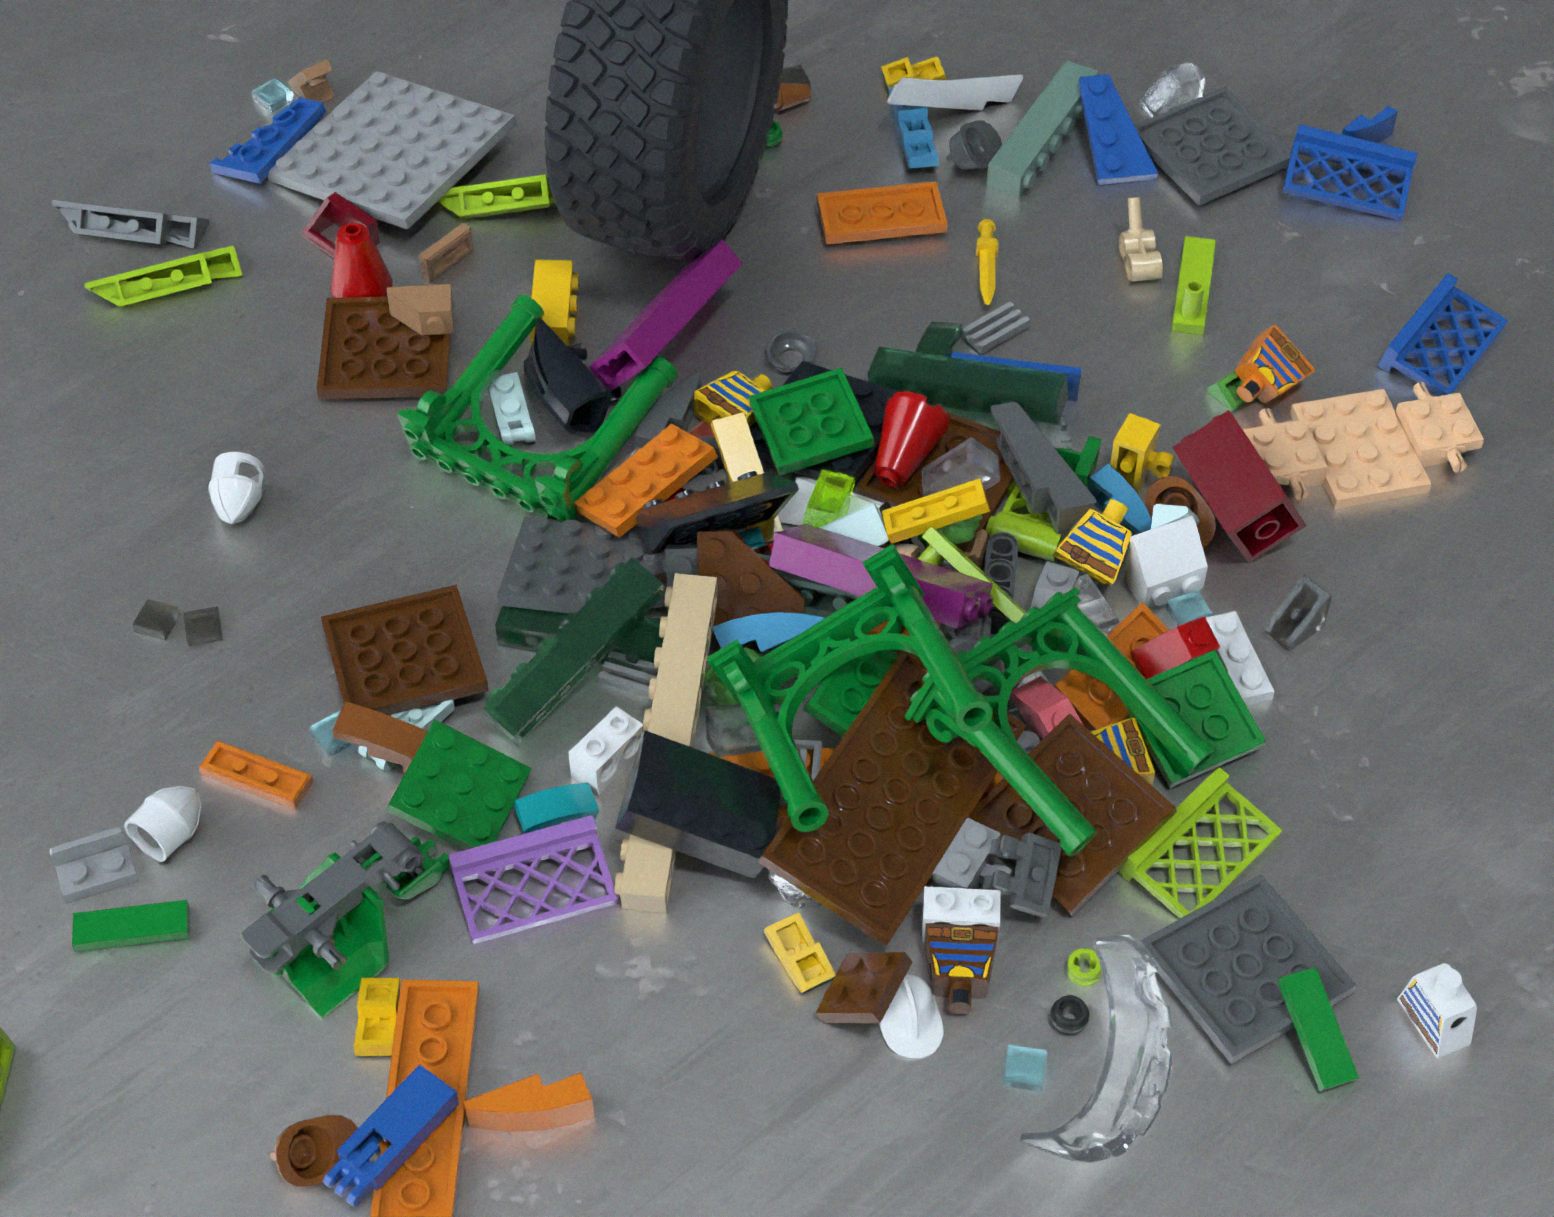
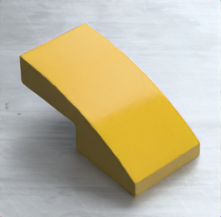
[881,56,947,88]
[764,912,836,993]
[353,978,400,1056]

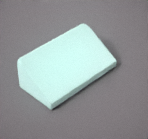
[819,503,889,546]
[1151,504,1200,529]

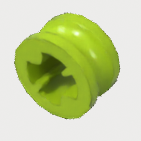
[1067,948,1102,987]

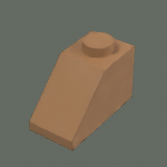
[387,284,454,335]

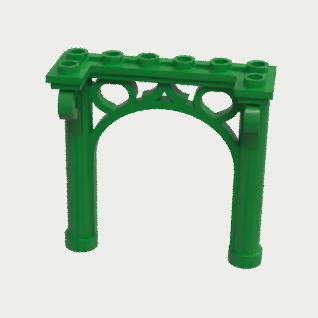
[397,295,679,523]
[706,544,993,832]
[904,587,1216,857]

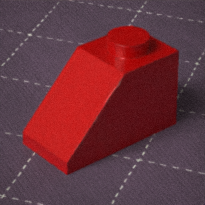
[1130,616,1220,679]

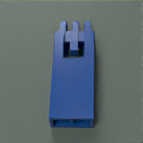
[323,1064,459,1206]

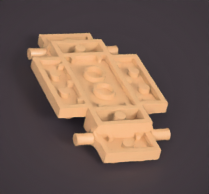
[1243,382,1484,509]

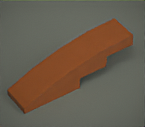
[332,702,428,774]

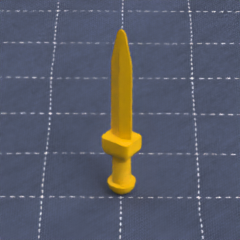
[976,219,999,305]

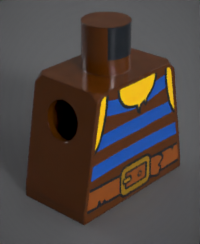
[924,923,999,1014]

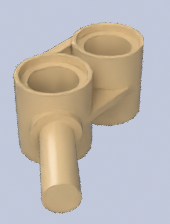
[1119,197,1163,282]

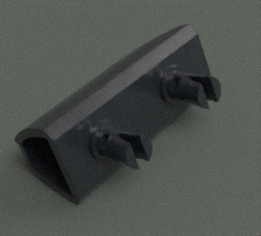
[524,318,622,438]

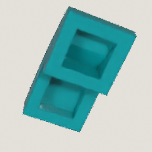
[513,782,599,834]

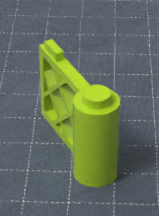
[986,480,1069,563]

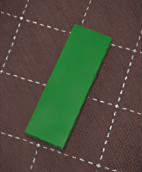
[72,900,189,952]
[1277,967,1359,1092]

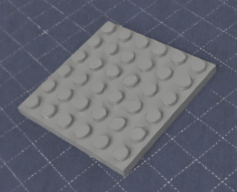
[267,71,517,230]

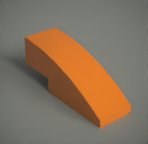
[463,1072,595,1132]

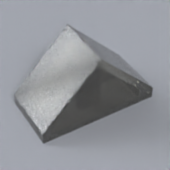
[1262,575,1332,651]

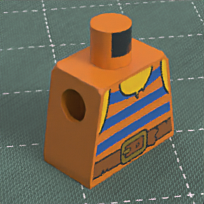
[1235,324,1316,403]

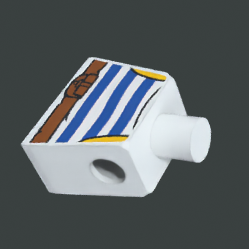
[1397,963,1477,1059]

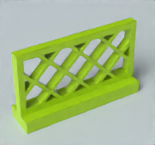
[1118,767,1283,919]

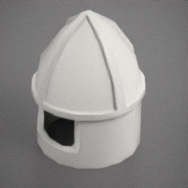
[208,452,264,524]
[124,786,201,862]

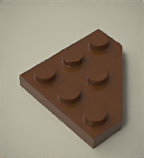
[697,529,806,635]

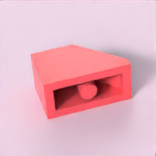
[1010,676,1084,741]

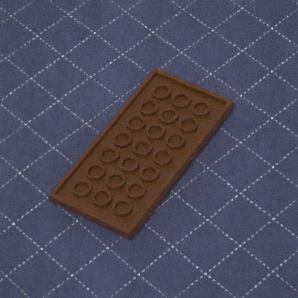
[758,651,1027,947]

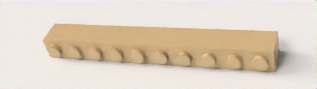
[615,573,718,914]

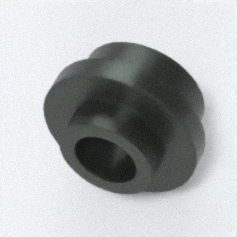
[1050,995,1090,1034]

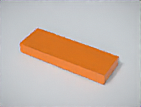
[199,740,313,810]

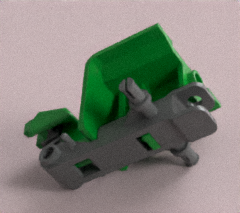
[241,821,450,1020]

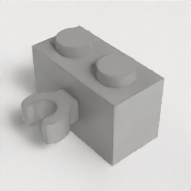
[932,818,1012,896]

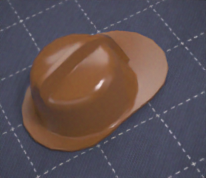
[1145,476,1216,547]
[269,1115,358,1187]

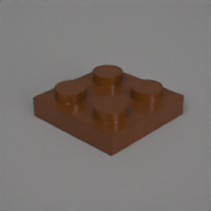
[815,952,913,1023]

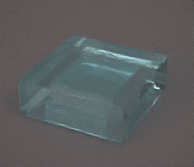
[252,78,294,113]
[1166,590,1214,626]
[309,711,353,758]
[1003,1045,1047,1092]

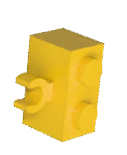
[1110,413,1175,494]

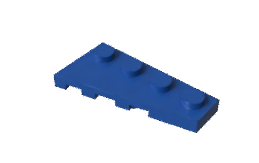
[1078,74,1158,185]
[209,98,326,184]

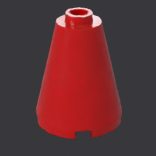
[330,223,393,298]
[874,392,950,488]

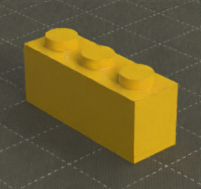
[529,260,580,345]

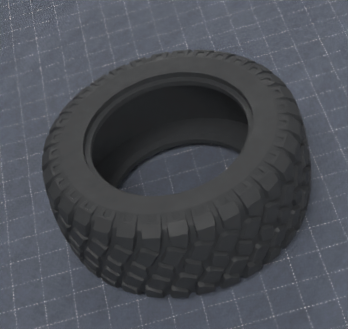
[545,0,788,260]

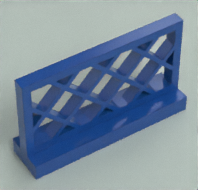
[1282,124,1418,221]
[1377,273,1508,396]

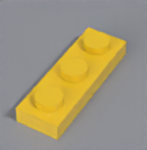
[882,478,990,544]

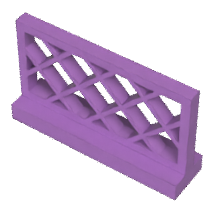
[448,815,618,944]

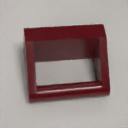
[302,192,380,258]

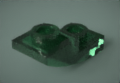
[912,321,963,373]

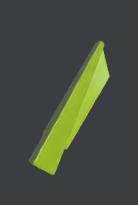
[437,174,556,220]
[84,245,242,307]

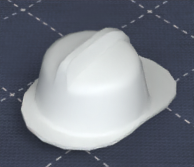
[879,974,944,1059]

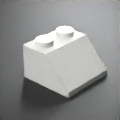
[1124,515,1208,608]

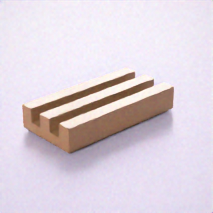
[419,223,474,283]

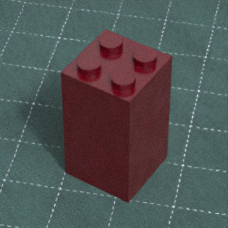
[1172,410,1307,563]

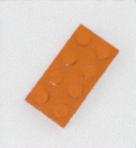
[817,181,947,244]
[574,423,717,538]
[1054,602,1169,732]

